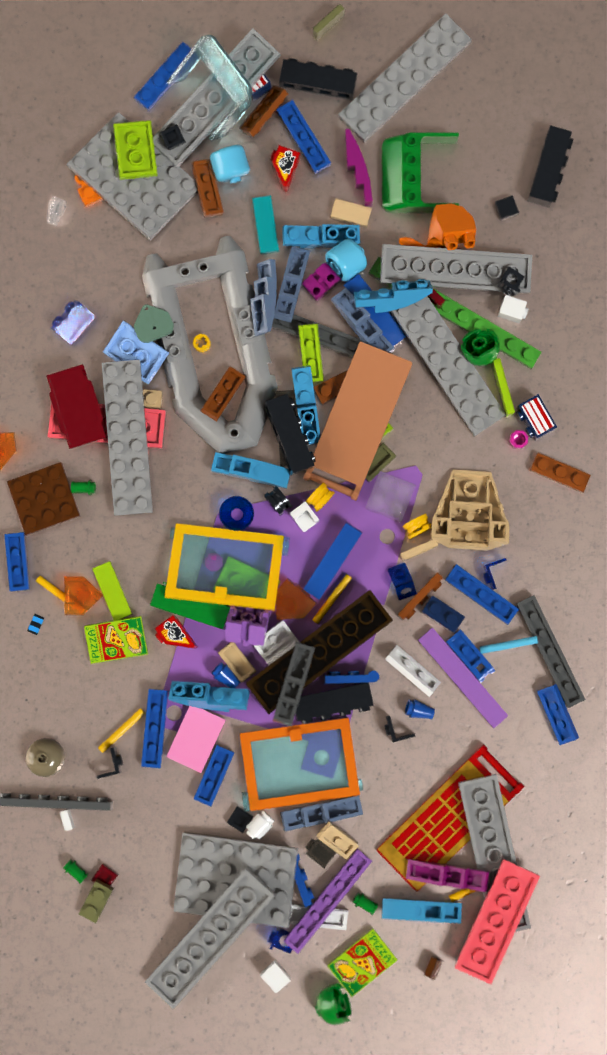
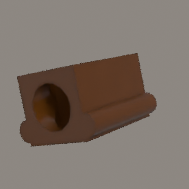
[424,956,443,980]

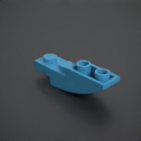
[282,224,360,248]
[354,279,433,313]
[291,365,321,444]
[211,452,290,489]
[168,681,250,712]
[381,898,462,923]

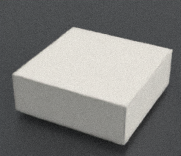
[60,809,75,831]

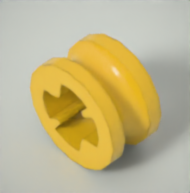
[193,334,211,352]

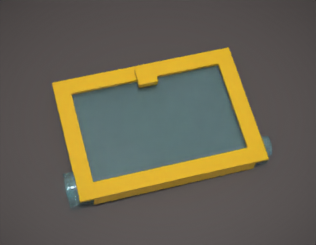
[165,523,290,611]

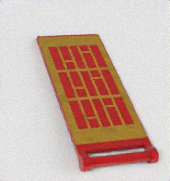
[377,744,525,892]

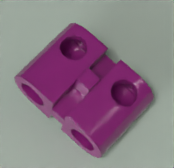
[301,262,341,301]

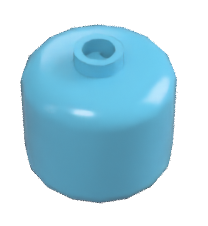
[210,144,250,184]
[325,239,367,282]

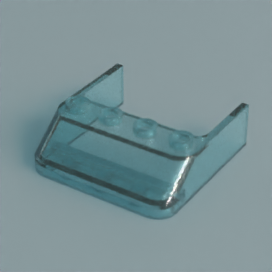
[167,35,252,141]

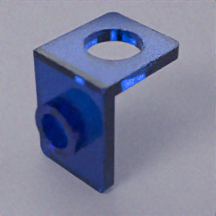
[483,558,507,590]
[388,563,417,600]
[268,927,292,954]

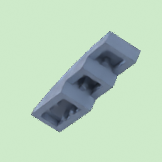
[274,246,310,323]
[250,259,277,336]
[331,288,395,353]
[280,795,363,831]

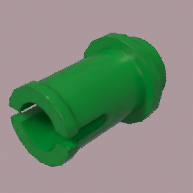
[71,480,96,495]
[63,859,88,884]
[352,892,379,915]

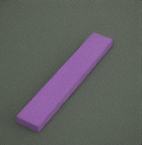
[418,628,508,728]
[283,849,372,954]

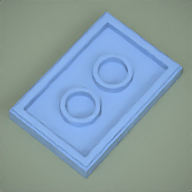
[103,321,169,384]

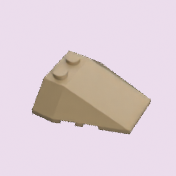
[431,469,509,551]

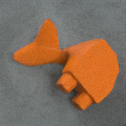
[399,204,476,250]

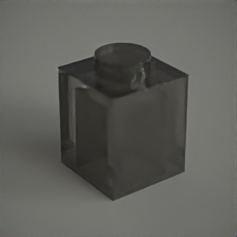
[305,837,336,868]

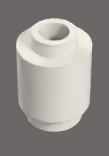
[246,811,274,840]

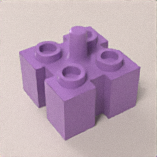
[225,606,270,646]

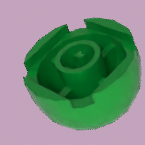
[461,329,500,366]
[315,983,352,1025]

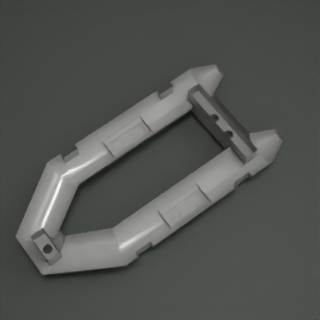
[142,236,278,454]

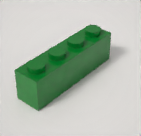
[150,582,230,630]

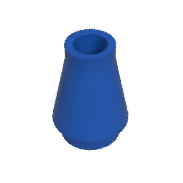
[211,662,240,688]
[405,699,435,720]

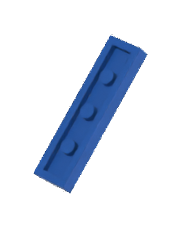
[134,42,197,111]
[276,100,331,174]
[445,564,519,625]
[141,689,169,768]

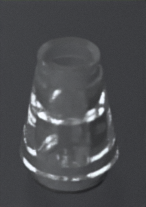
[46,196,67,226]

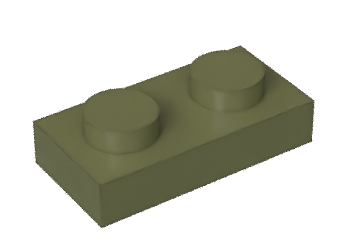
[79,879,114,923]

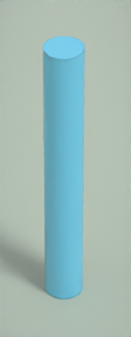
[480,636,538,654]

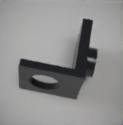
[497,267,524,296]
[384,716,416,742]
[96,747,123,779]

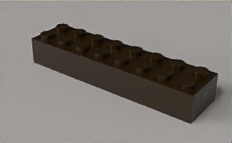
[245,590,393,714]

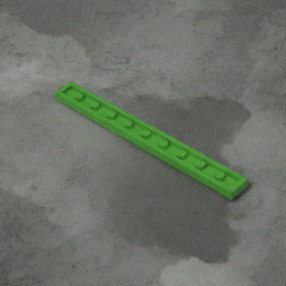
[369,256,541,369]

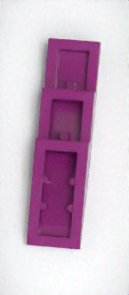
[345,129,373,207]
[406,859,489,892]

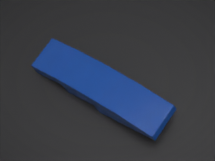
[343,274,406,346]
[303,522,363,600]

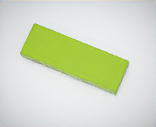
[298,323,324,382]
[491,358,515,417]
[92,561,132,620]

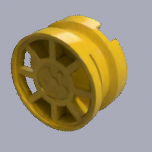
[306,482,335,512]
[403,514,432,539]

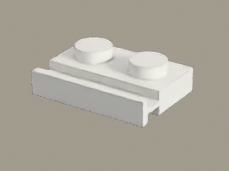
[254,620,299,665]

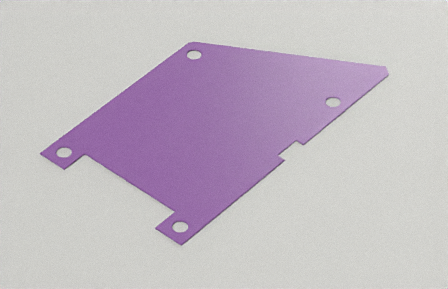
[164,465,423,779]

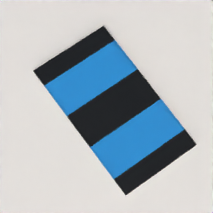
[27,614,44,635]

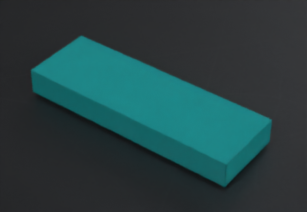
[252,195,279,255]

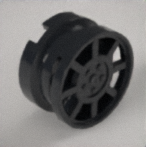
[264,486,292,516]

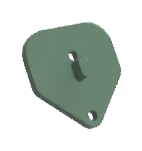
[134,304,174,343]

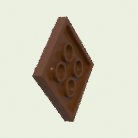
[7,462,80,536]

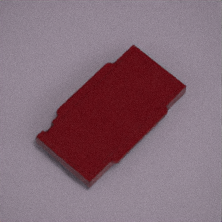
[46,364,107,449]

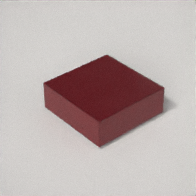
[428,289,445,309]
[91,864,119,886]

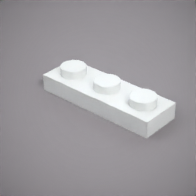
[385,645,441,697]

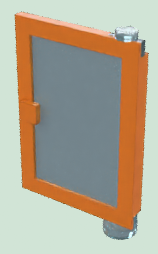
[240,718,363,812]

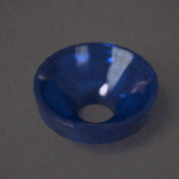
[219,496,254,531]

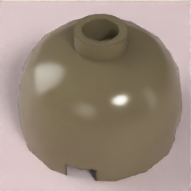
[26,738,65,777]

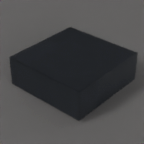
[160,124,186,151]
[494,195,519,221]
[227,806,254,833]

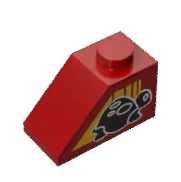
[270,145,300,192]
[154,615,198,649]

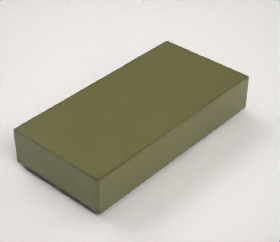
[313,4,345,40]
[366,442,396,482]

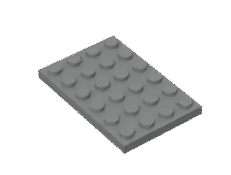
[67,112,198,241]
[173,832,298,928]

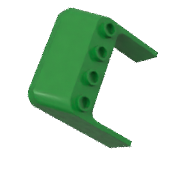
[382,133,459,213]

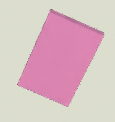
[166,706,226,773]

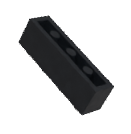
[279,58,357,100]
[527,125,573,208]
[264,394,316,476]
[296,683,374,724]

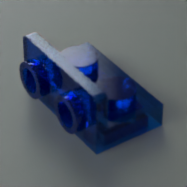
[51,300,96,345]

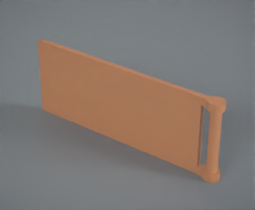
[303,342,413,501]

